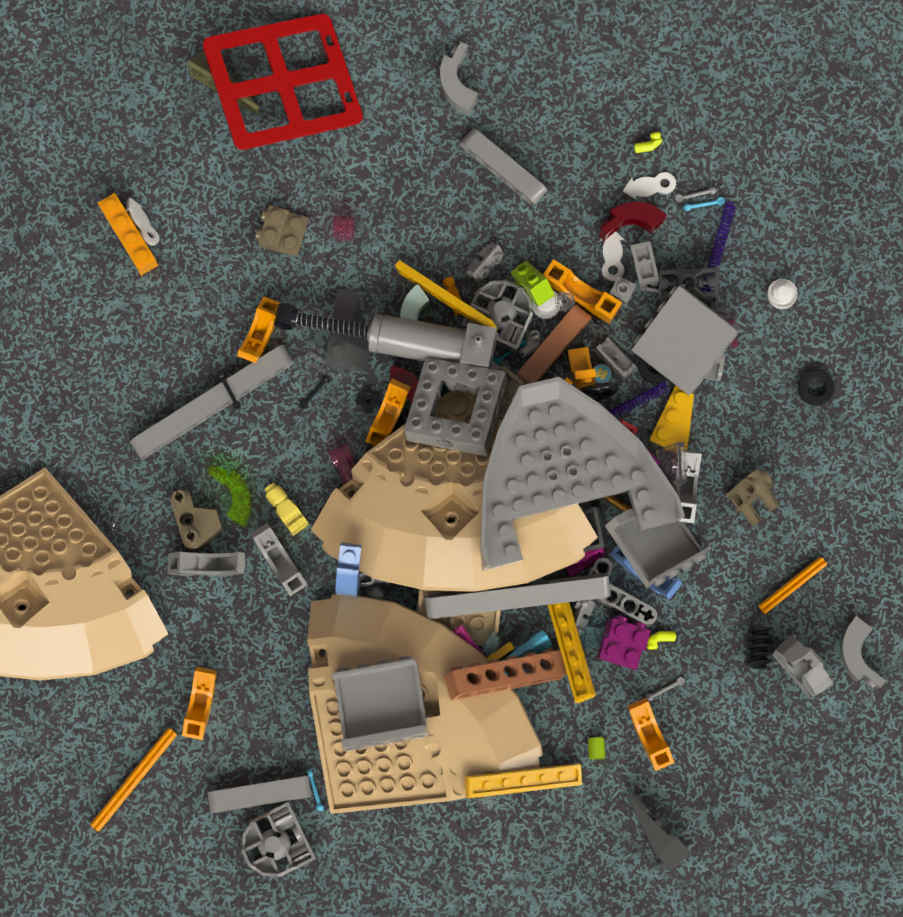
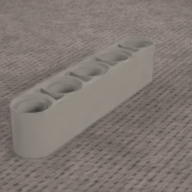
[459,128,547,206]
[207,776,312,813]

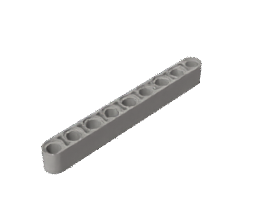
[130,345,294,460]
[424,574,611,618]

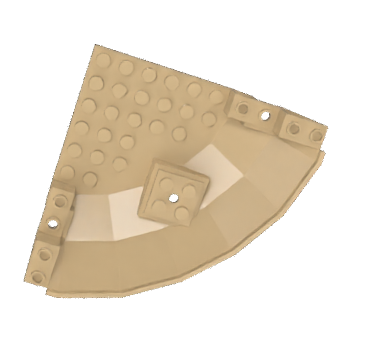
[311,390,598,592]
[0,468,168,680]
[307,594,543,814]

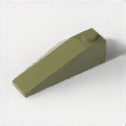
[187,51,261,116]

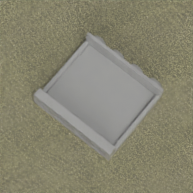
[632,284,741,395]
[605,508,712,588]
[331,656,429,751]

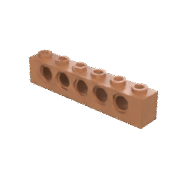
[444,649,567,701]

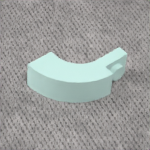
[400,284,430,321]

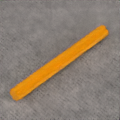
[90,728,177,831]

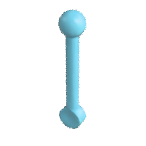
[684,197,725,211]
[307,768,324,811]

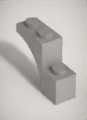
[167,552,246,577]

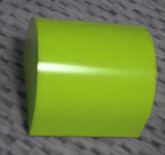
[588,737,606,760]

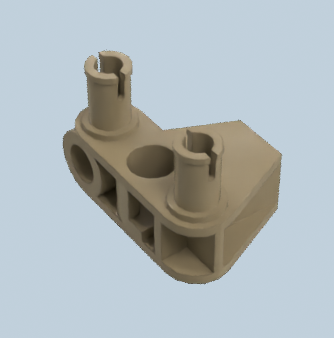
[725,468,780,527]
[169,489,223,552]

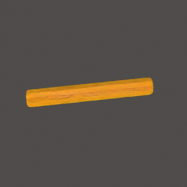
[758,557,827,614]

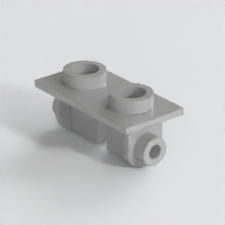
[465,242,504,284]
[572,599,595,637]

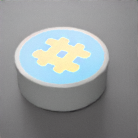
[593,364,612,384]

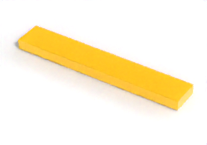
[395,260,497,330]
[548,602,596,703]
[465,763,582,798]

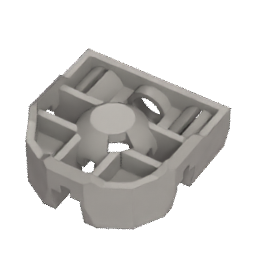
[461,279,533,353]
[772,635,834,698]
[241,802,316,877]

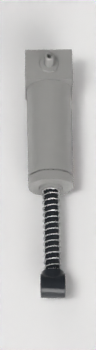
[273,303,496,369]

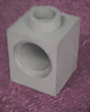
[609,276,636,308]

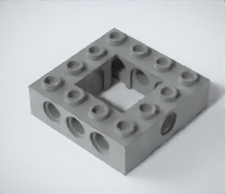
[404,357,508,456]

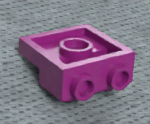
[597,616,651,670]

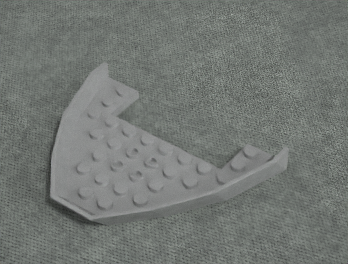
[481,377,685,571]

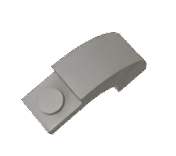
[440,42,478,116]
[675,449,702,523]
[250,523,307,596]
[840,616,886,689]

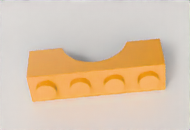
[98,193,158,276]
[543,259,622,324]

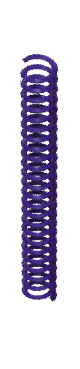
[701,202,736,293]
[607,381,668,418]

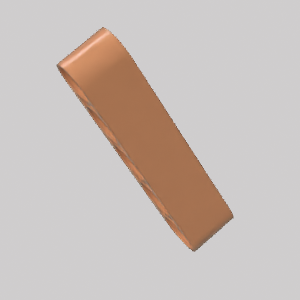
[516,305,592,384]

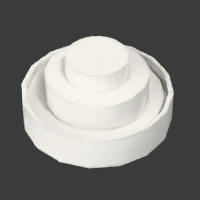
[767,279,798,309]
[531,291,561,319]

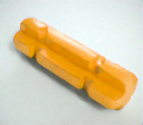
[443,277,461,316]

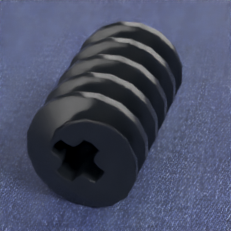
[746,626,774,670]

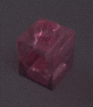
[333,216,354,242]

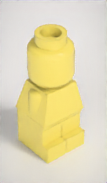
[265,483,309,536]

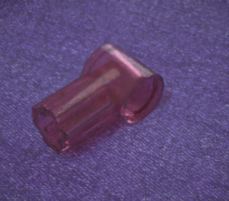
[328,443,355,485]

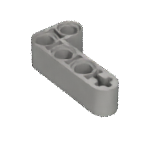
[588,558,657,626]

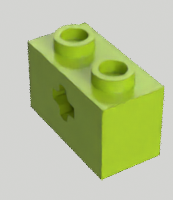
[511,260,555,307]

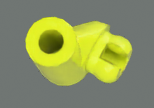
[635,132,662,153]
[647,631,676,650]

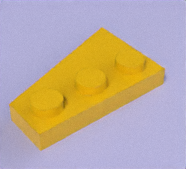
[649,386,694,455]

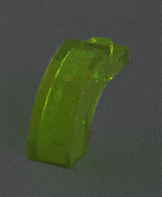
[207,465,252,529]

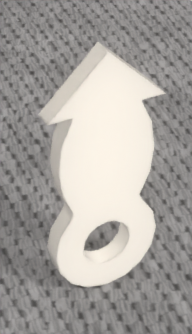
[623,172,676,201]
[126,198,159,246]
[600,232,624,282]

